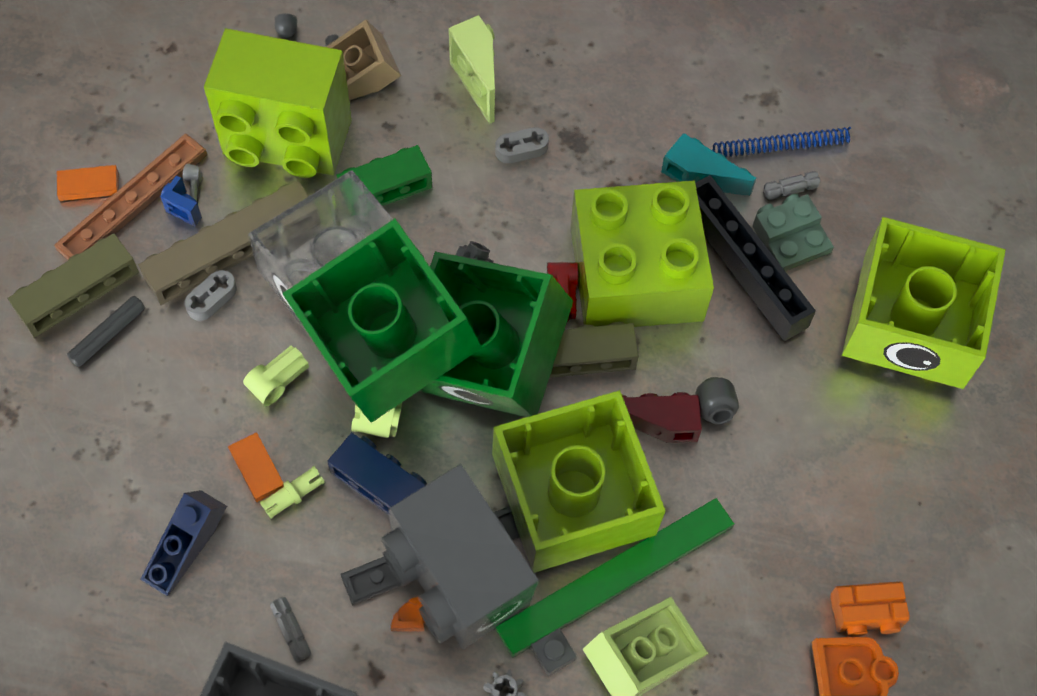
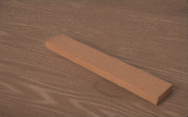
[54,133,207,260]

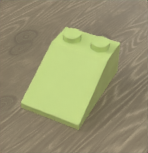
[449,15,495,124]
[583,597,708,696]

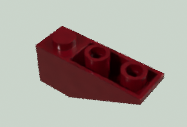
[621,392,702,443]

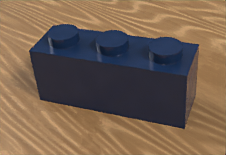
[327,432,427,516]

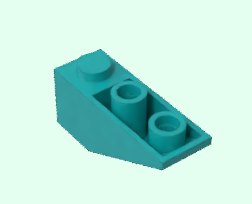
[661,133,756,196]

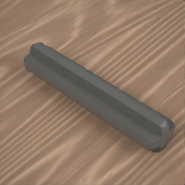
[67,296,145,367]

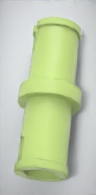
[260,466,325,519]

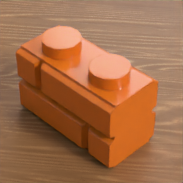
[830,581,910,637]

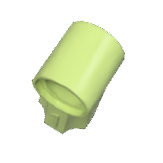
[243,346,309,406]

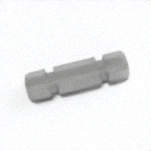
[763,171,820,200]
[270,597,311,661]

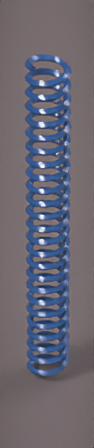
[712,127,851,157]

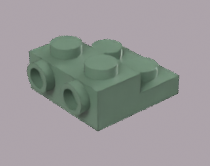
[752,194,834,271]

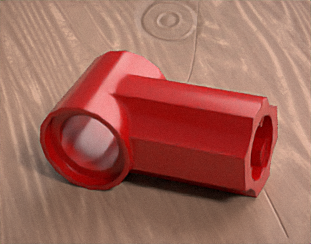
[547,262,578,322]

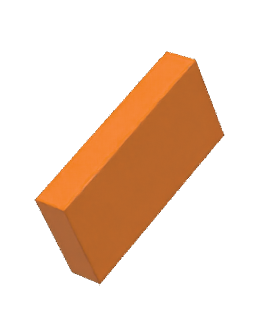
[57,165,119,201]
[228,432,284,503]

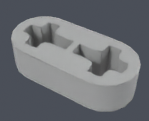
[495,127,549,163]
[185,270,237,321]

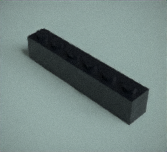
[695,175,816,341]

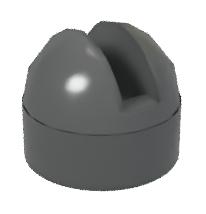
[275,14,297,38]

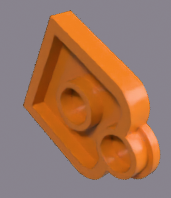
[812,637,899,696]

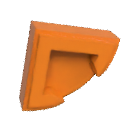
[391,596,425,631]

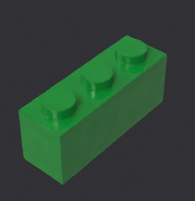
[336,145,433,218]

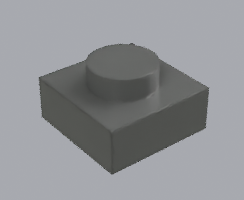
[531,628,577,676]

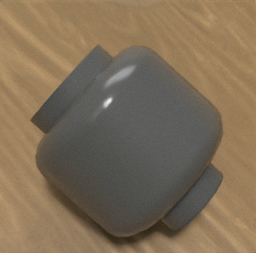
[695,377,739,424]

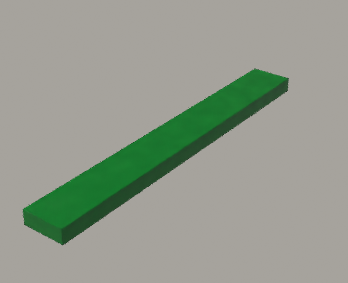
[495,498,734,658]

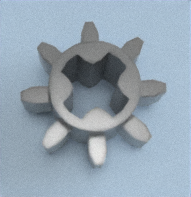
[484,670,525,696]

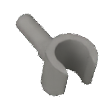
[183,164,203,201]

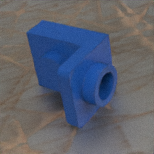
[160,176,202,227]

